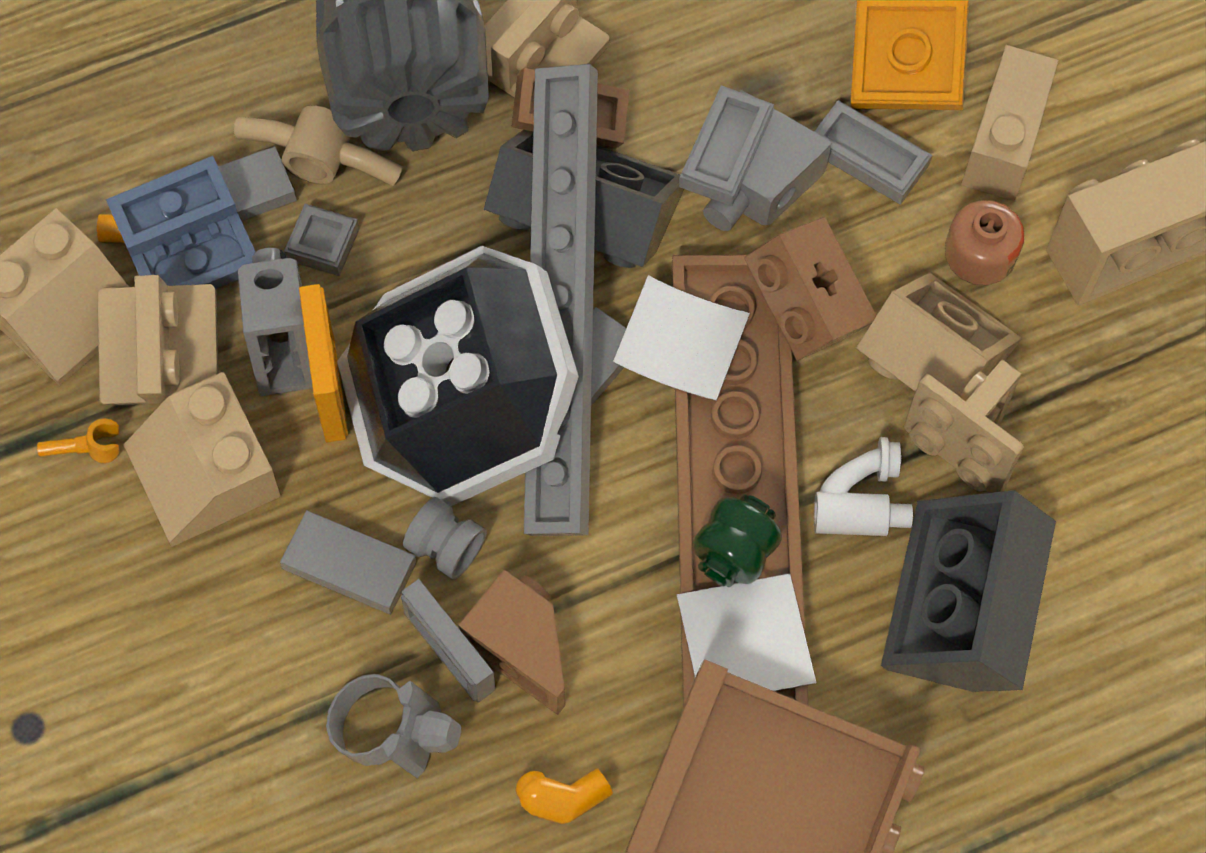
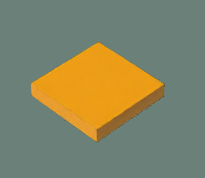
[851,0,969,110]
[299,284,348,443]

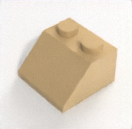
[0,208,129,386]
[856,273,1022,396]
[123,371,281,547]

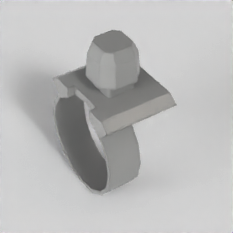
[326,674,461,778]

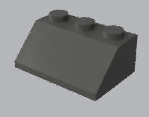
[483,130,684,268]
[881,490,1056,692]

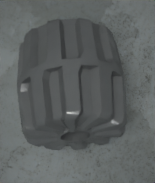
[316,0,489,151]

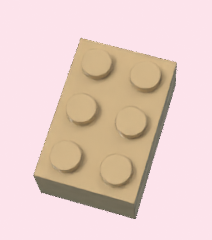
[1046,139,1206,306]

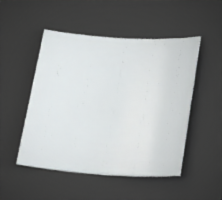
[613,275,750,400]

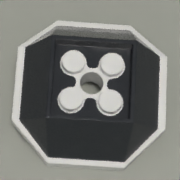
[337,246,579,506]

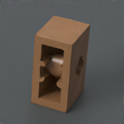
[744,217,876,361]

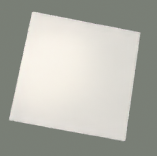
[677,574,816,691]

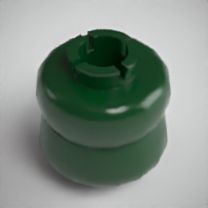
[692,494,782,587]

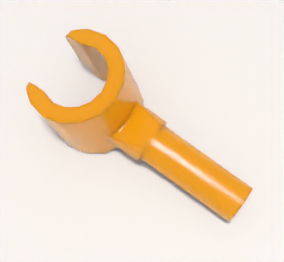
[37,418,119,464]

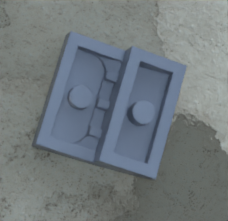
[106,156,255,289]

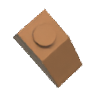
[458,570,565,715]

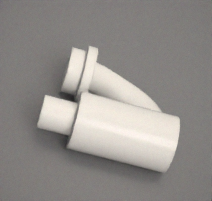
[814,437,913,536]

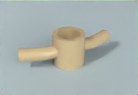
[234,106,403,186]

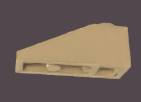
[961,45,1058,201]

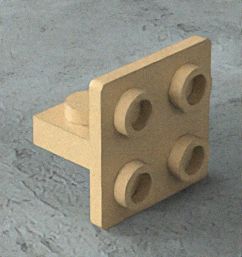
[484,0,609,98]
[98,275,219,405]
[904,359,1024,493]

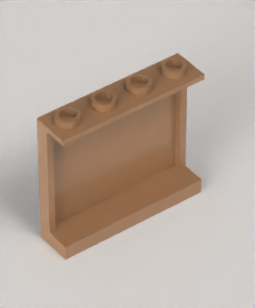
[625,659,924,853]

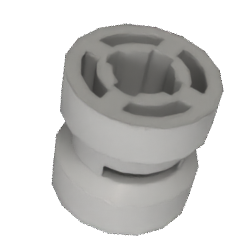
[403,497,487,580]

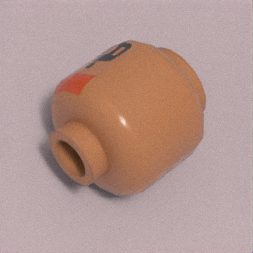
[945,200,1024,285]

